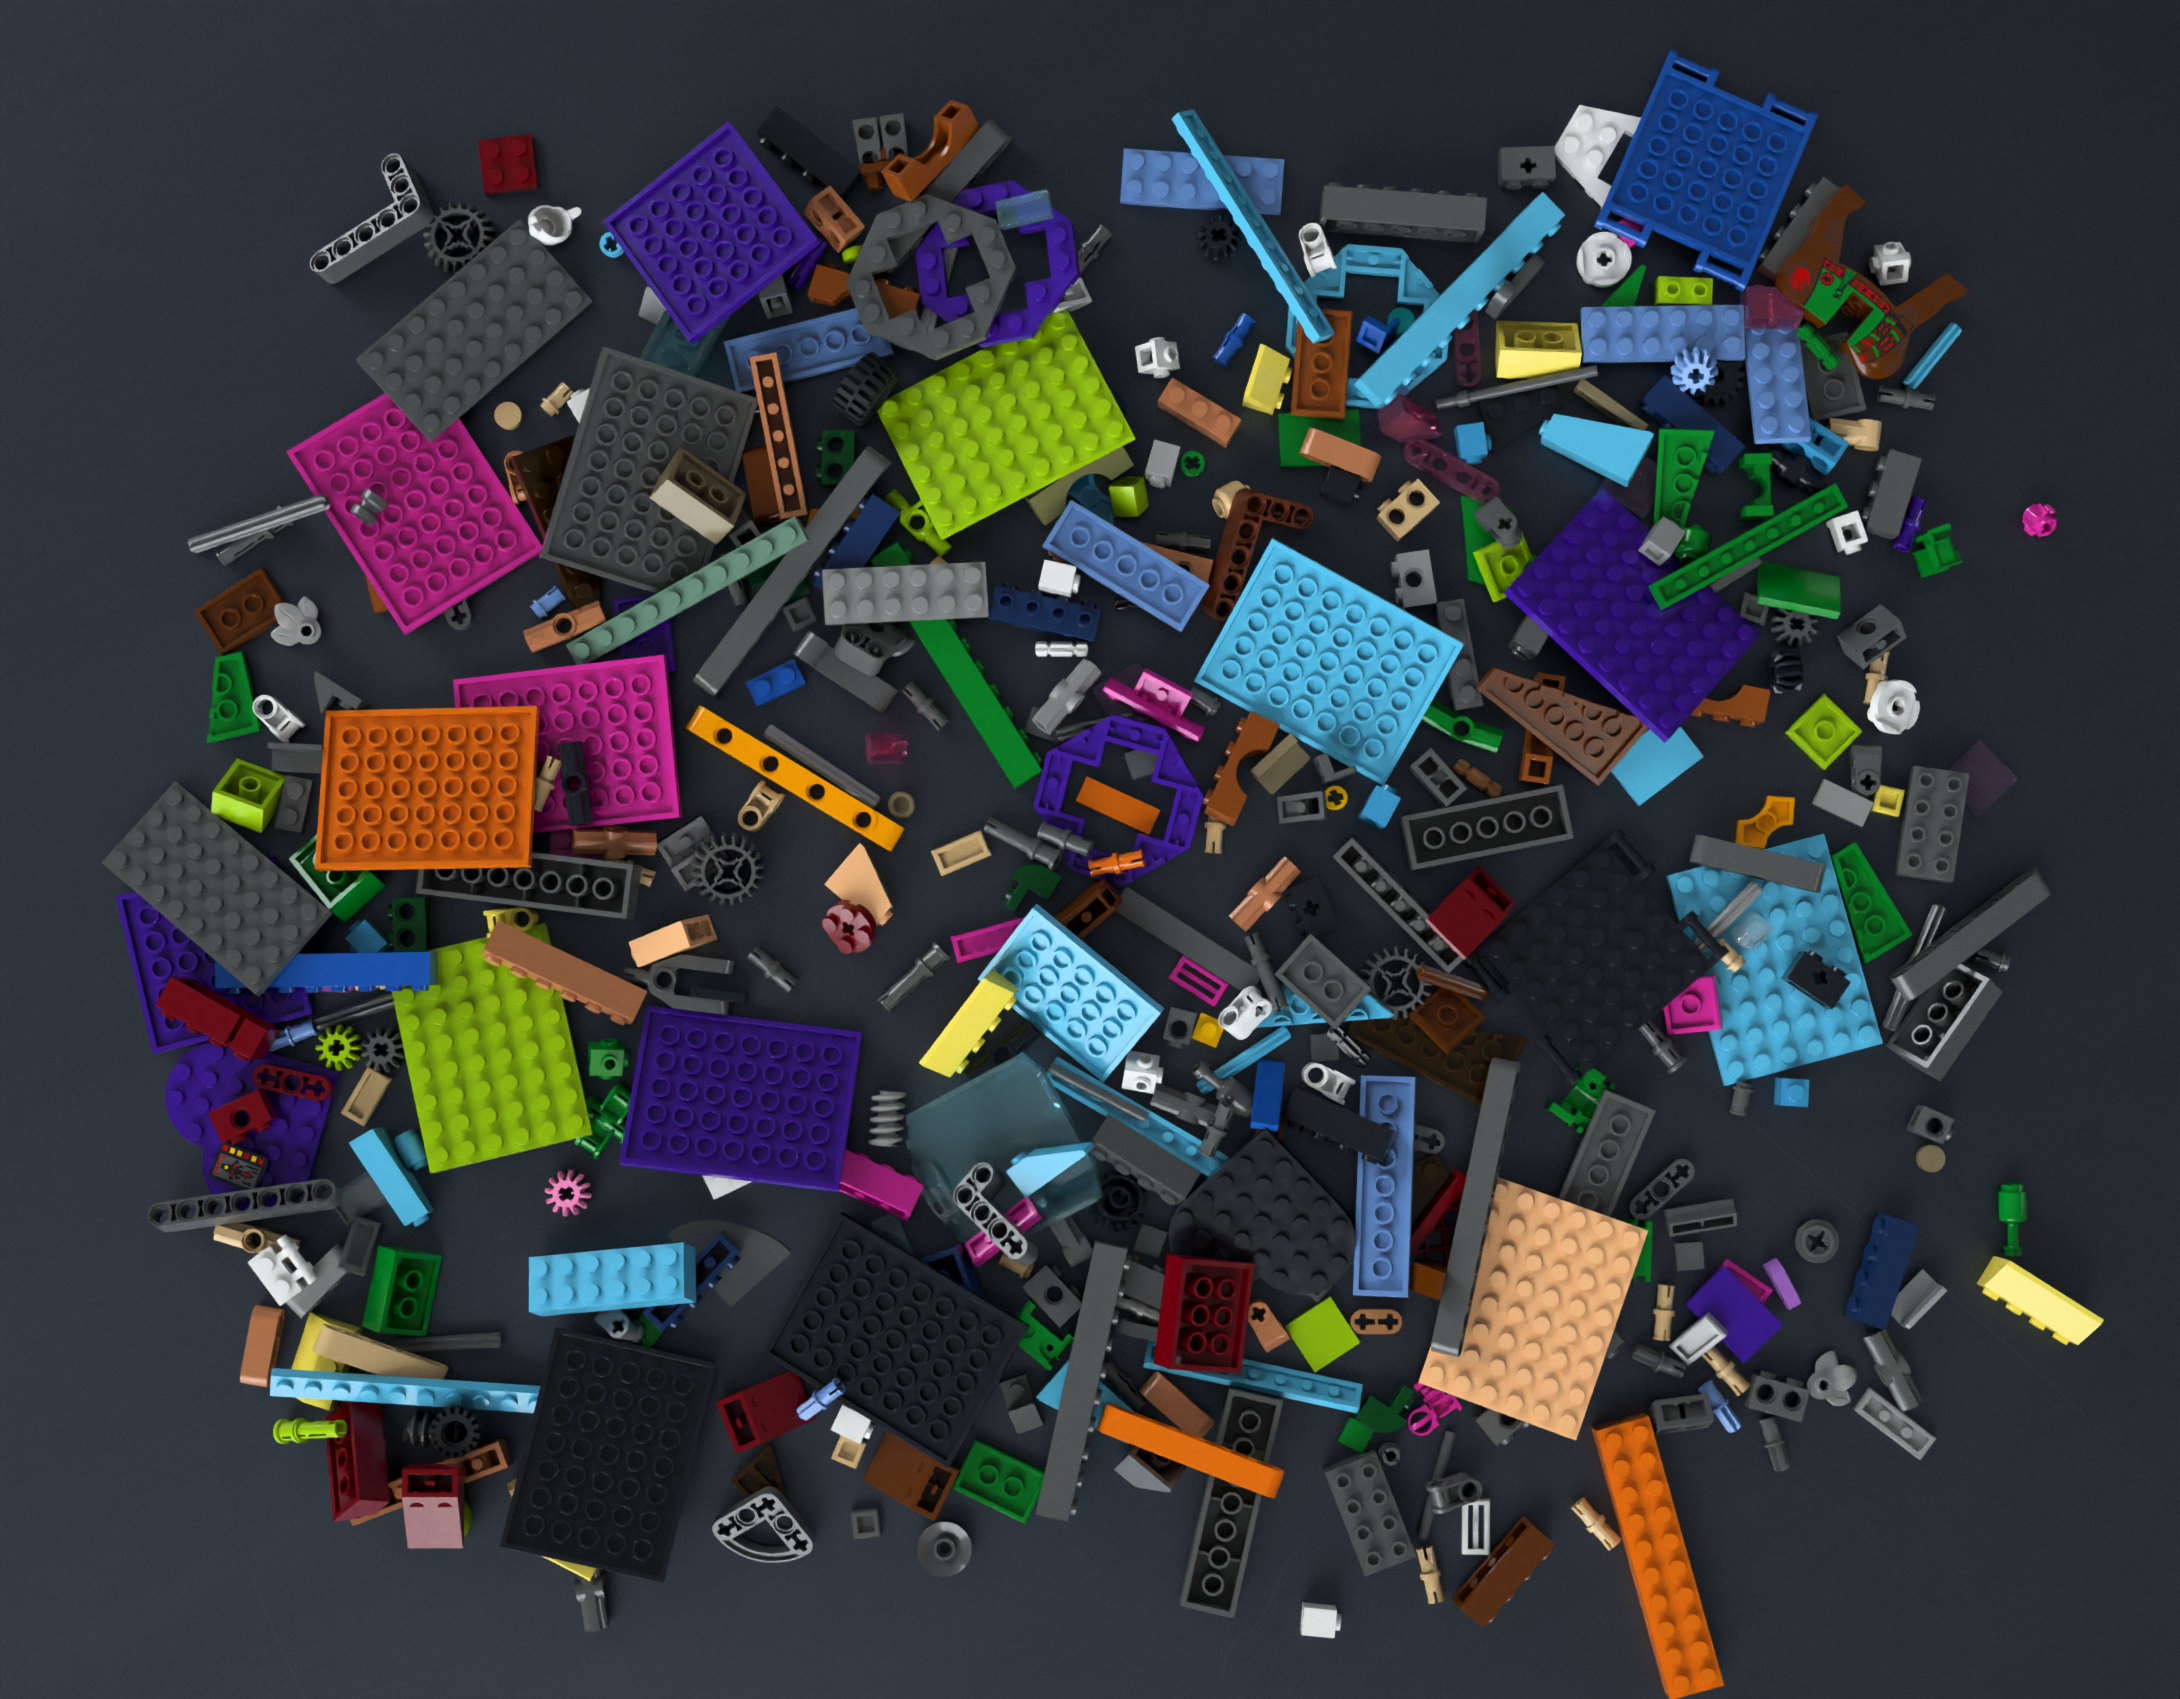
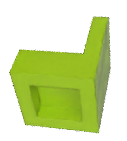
[1109,476,1149,517]

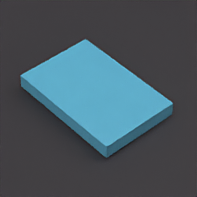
[1611,726,1704,806]

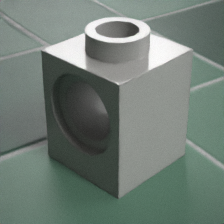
[1638,516,1685,566]

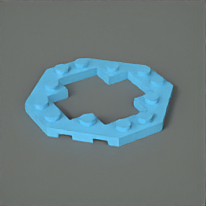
[1285,244,1448,410]

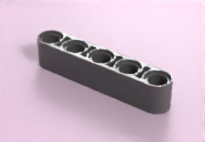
[1690,835,1826,893]

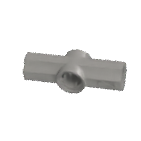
[1032,658,1102,735]

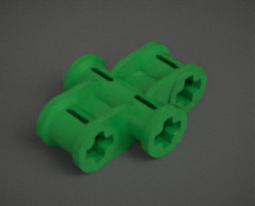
[574,1080,632,1160]

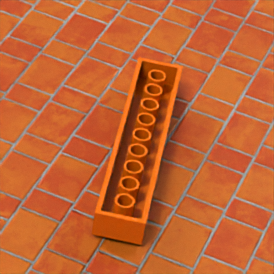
[1591,1412,1724,1699]

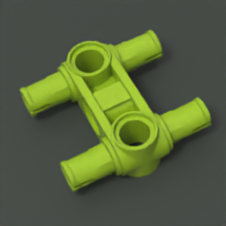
[885,489,952,558]

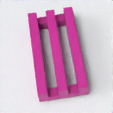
[1169,955,1229,1007]

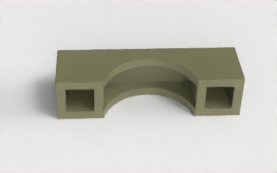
[1025,446,1134,525]

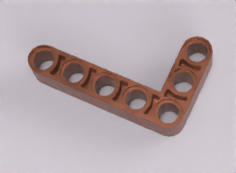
[1202,488,1313,621]

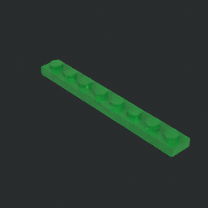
[1648,483,1848,610]

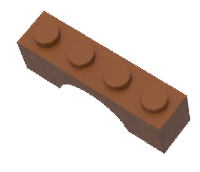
[881,100,980,202]
[807,263,921,320]
[1518,672,1566,786]
[1691,685,1771,727]
[1203,711,1280,826]

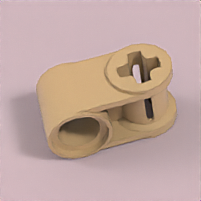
[738,780,785,833]

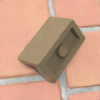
[1250,733,1310,795]

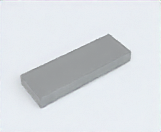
[1852,1387,1937,1460]

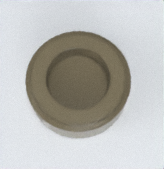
[888,791,915,819]
[1916,1145,1945,1172]

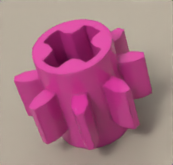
[2022,503,2057,537]

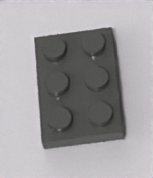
[1800,331,1866,422]
[1274,934,1373,1030]

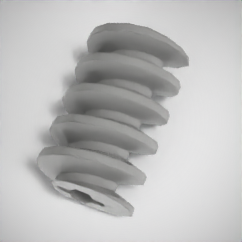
[868,1090,906,1147]

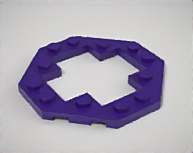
[916,180,1080,348]
[1034,714,1205,886]

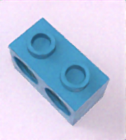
[1781,417,1850,475]
[1357,784,1401,830]

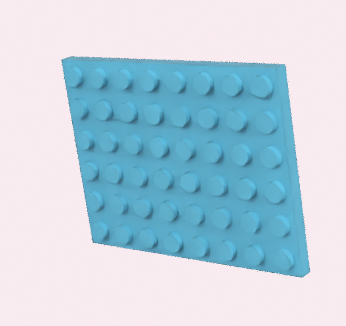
[1194,538,1464,785]
[1665,834,1883,1086]

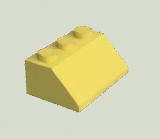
[1495,320,1582,379]
[291,1312,363,1411]

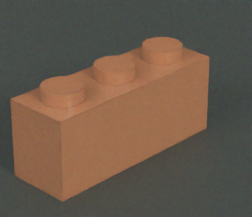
[1157,378,1241,448]

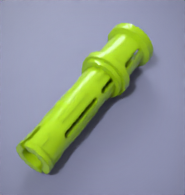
[273,1418,348,1444]

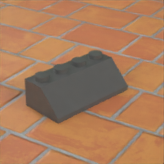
[1886,964,2002,1081]

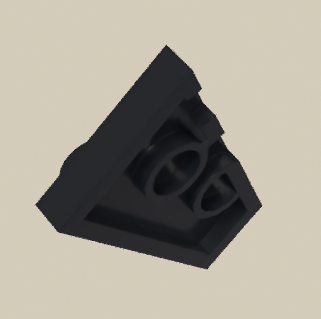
[1477,385,1564,455]

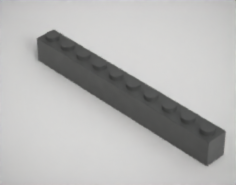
[1036,1240,1132,1522]

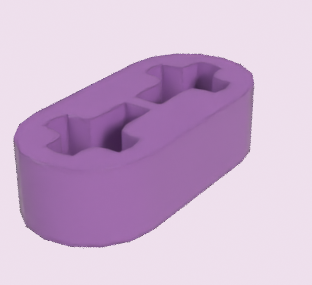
[1763,1258,1801,1310]

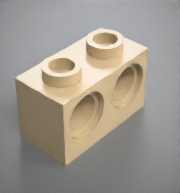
[1376,479,1440,542]

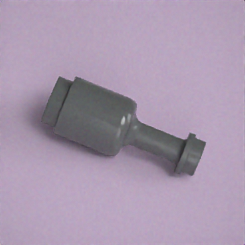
[1192,1060,1254,1117]

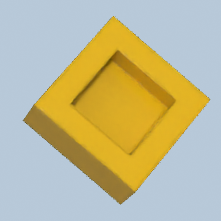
[1191,1013,1224,1048]

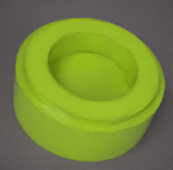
[842,245,863,266]

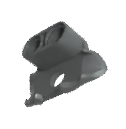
[834,622,916,676]

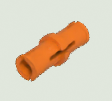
[1088,850,1146,877]

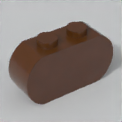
[1053,878,1123,940]

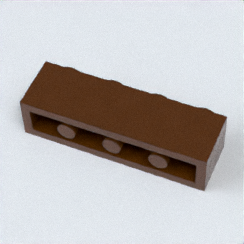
[1452,1516,1555,1628]

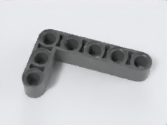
[310,153,434,284]

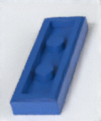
[1250,1059,1285,1132]

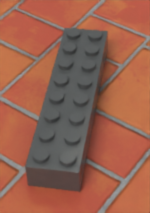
[416,852,642,920]
[1179,1386,1283,1618]

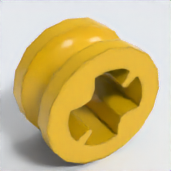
[1325,785,1348,810]

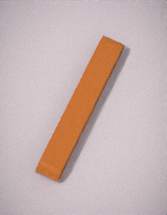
[1097,1403,1285,1498]

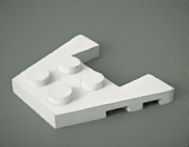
[1555,105,1640,213]

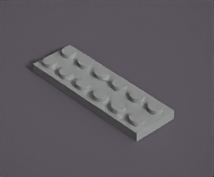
[822,562,989,625]

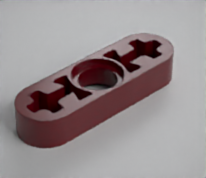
[253,1064,334,1101]

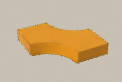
[1736,795,1795,850]

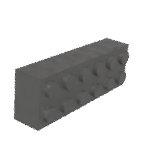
[1319,182,1487,243]
[1399,785,1574,871]

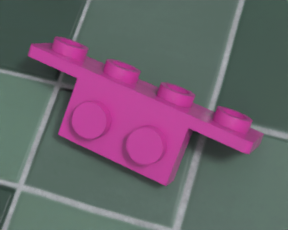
[1103,668,1205,741]

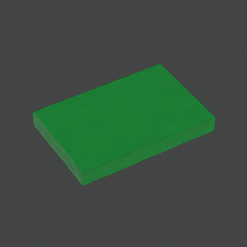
[1278,409,1361,468]
[1757,561,1841,619]
[952,1438,1045,1524]

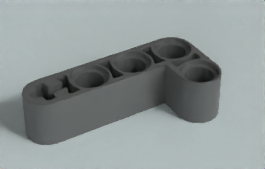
[793,631,898,714]
[953,1162,1039,1265]

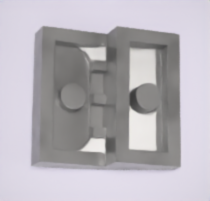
[657,814,728,891]

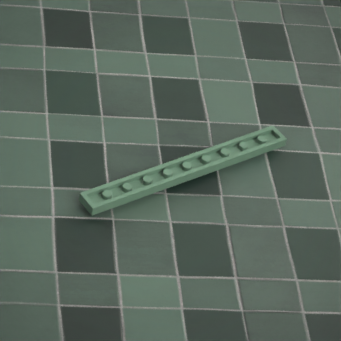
[566,516,810,665]

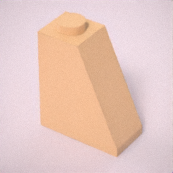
[824,843,893,926]
[629,914,718,967]

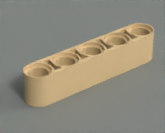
[313,1324,449,1379]

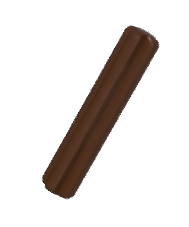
[1416,964,1489,1001]

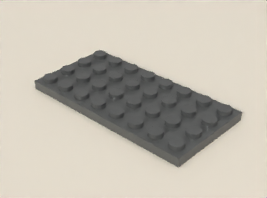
[356,219,593,443]
[102,781,333,997]

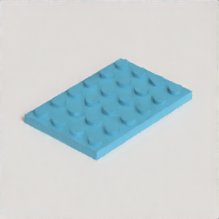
[978,904,1164,1082]

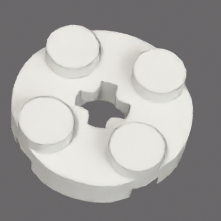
[1576,232,1632,288]
[1867,680,1920,734]

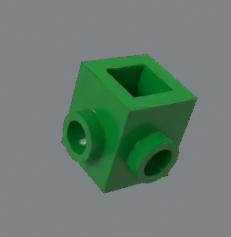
[587,1038,628,1080]

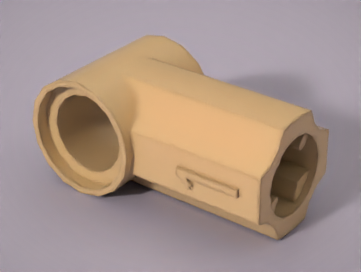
[1826,418,1882,451]

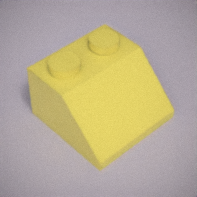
[1242,344,1293,415]

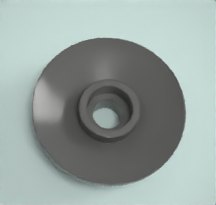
[917,1521,972,1577]

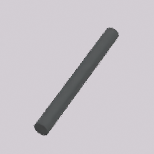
[1047,1063,1149,1123]
[1417,1430,1456,1540]

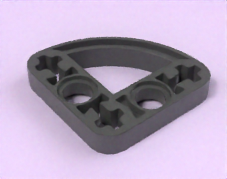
[712,1486,815,1563]

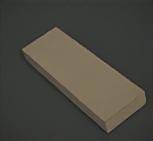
[1573,379,1648,431]

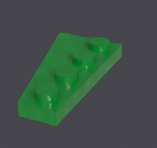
[1653,428,1715,529]
[1830,842,1913,963]

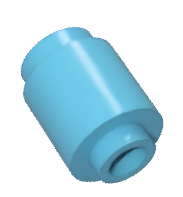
[394,1129,428,1171]

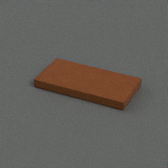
[1290,309,1353,420]

